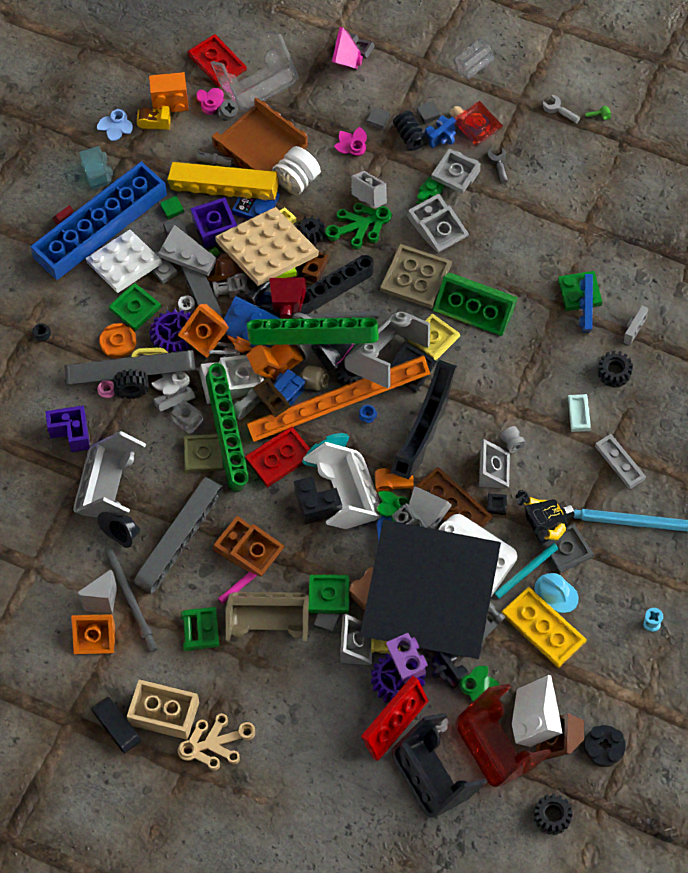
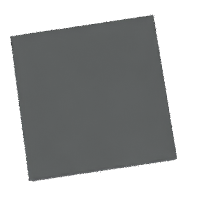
[541,523,594,574]

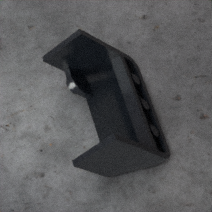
[392,713,487,817]

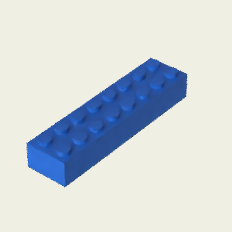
[30,161,167,280]

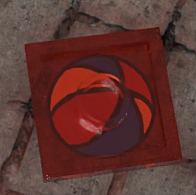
[454,101,503,146]

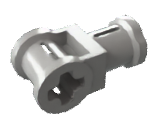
[212,273,251,298]

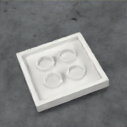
[86,229,162,293]

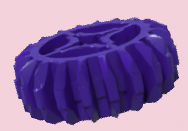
[149,308,192,353]
[371,653,425,703]

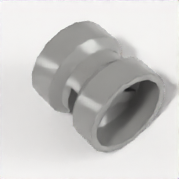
[500,426,526,453]

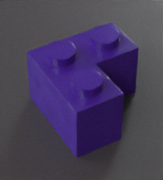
[45,405,90,452]

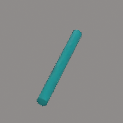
[494,543,558,599]

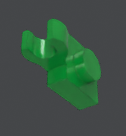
[416,177,444,205]

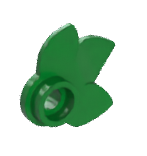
[376,491,410,522]
[460,666,500,706]

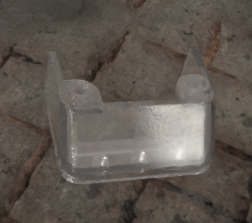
[211,31,298,110]

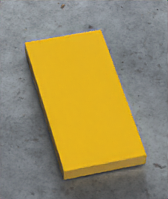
[501,587,587,668]

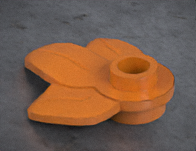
[228,335,252,353]

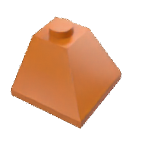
[178,304,229,358]

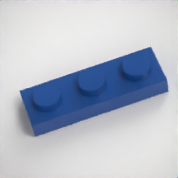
[579,274,593,333]

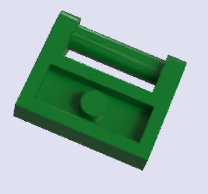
[181,607,219,651]

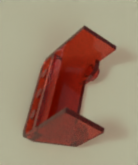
[456,683,552,787]

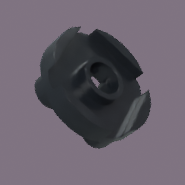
[584,725,626,767]

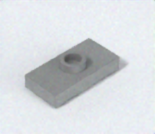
[623,305,648,345]
[153,386,195,411]

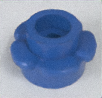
[359,405,377,423]

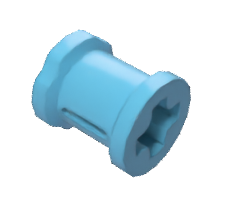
[643,608,663,632]

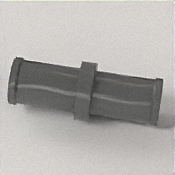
[196,151,234,168]

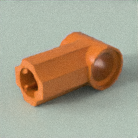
[375,468,414,493]

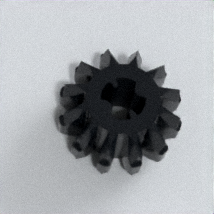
[295,215,325,246]

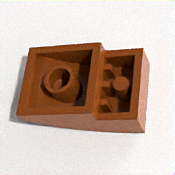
[213,516,285,577]

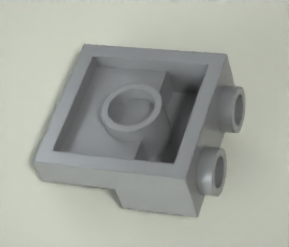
[431,149,481,194]

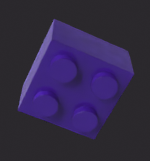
[191,197,237,249]

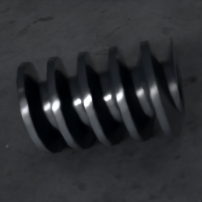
[393,110,425,151]

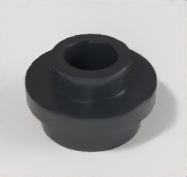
[32,323,51,341]

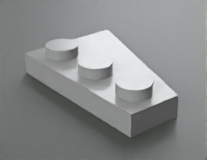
[158,225,216,276]

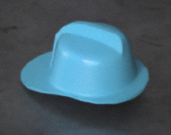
[534,573,579,613]

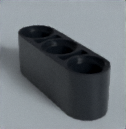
[91,696,141,754]

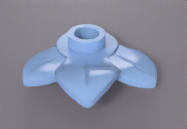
[97,109,133,141]

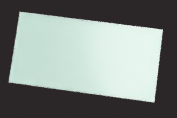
[568,394,591,432]

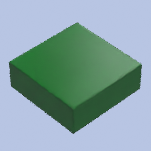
[160,196,184,219]

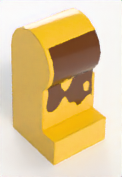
[137,106,171,130]

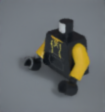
[515,490,575,544]

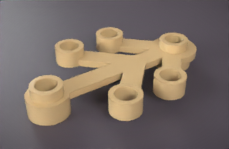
[178,713,255,771]

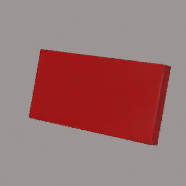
[361,675,429,761]

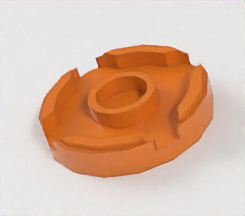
[99,323,137,358]

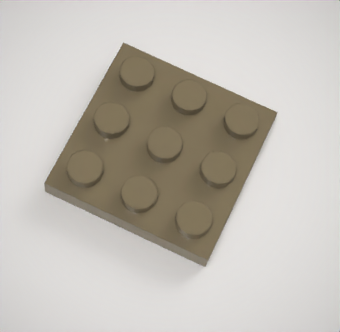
[380,244,452,309]

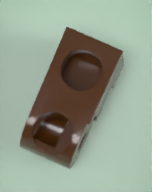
[302,252,329,286]

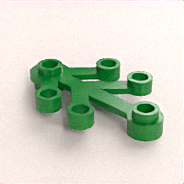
[325,203,392,249]

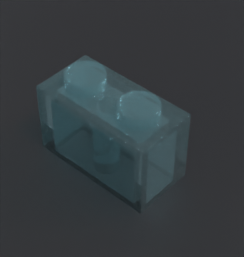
[79,146,113,190]

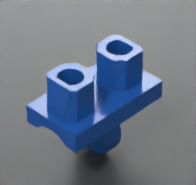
[425,115,456,148]

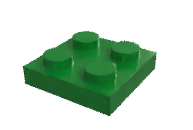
[558,271,603,311]
[108,283,162,331]
[309,575,349,614]

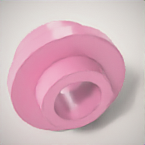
[97,380,115,398]

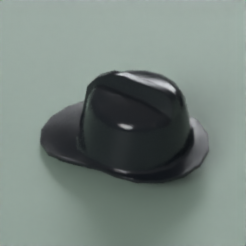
[97,512,141,548]

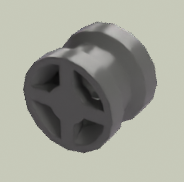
[218,100,238,121]

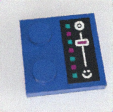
[232,192,280,220]

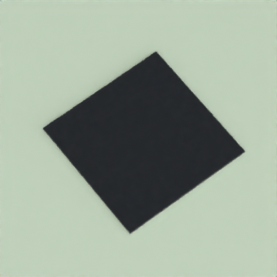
[360,520,501,659]

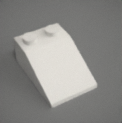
[512,675,563,747]

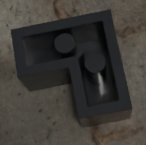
[294,476,342,525]

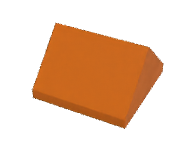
[71,614,115,654]

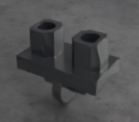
[432,651,468,689]

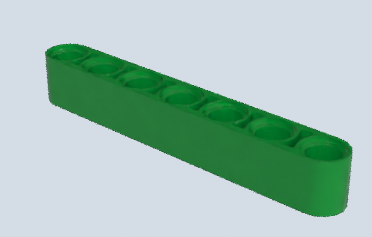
[247,318,379,345]
[206,363,248,492]

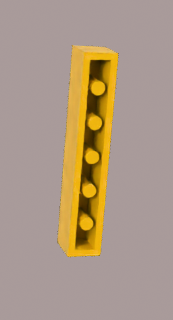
[167,162,279,200]

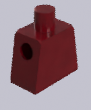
[269,278,306,319]

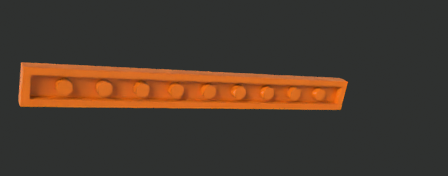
[246,356,430,442]

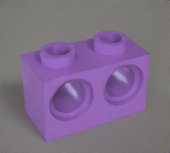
[386,633,428,683]

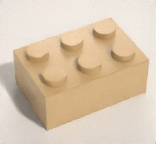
[127,680,199,740]

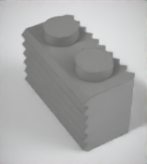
[351,171,387,208]

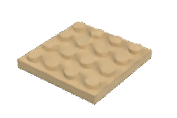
[216,207,319,286]

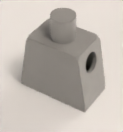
[409,486,451,529]

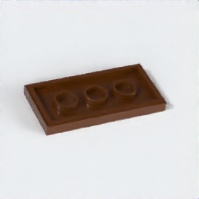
[410,466,493,528]

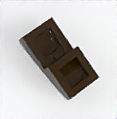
[253,377,291,418]

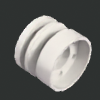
[272,146,321,195]

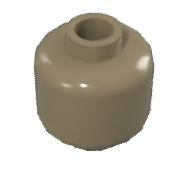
[299,365,329,391]

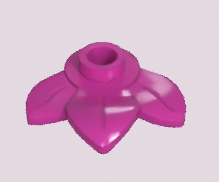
[196,88,228,115]
[334,127,367,156]

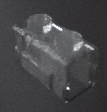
[453,39,494,79]

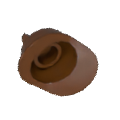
[206,253,244,282]

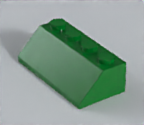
[433,272,518,336]

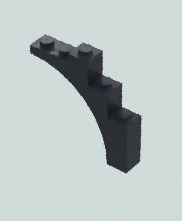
[391,360,457,480]

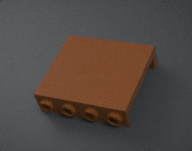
[212,97,308,171]

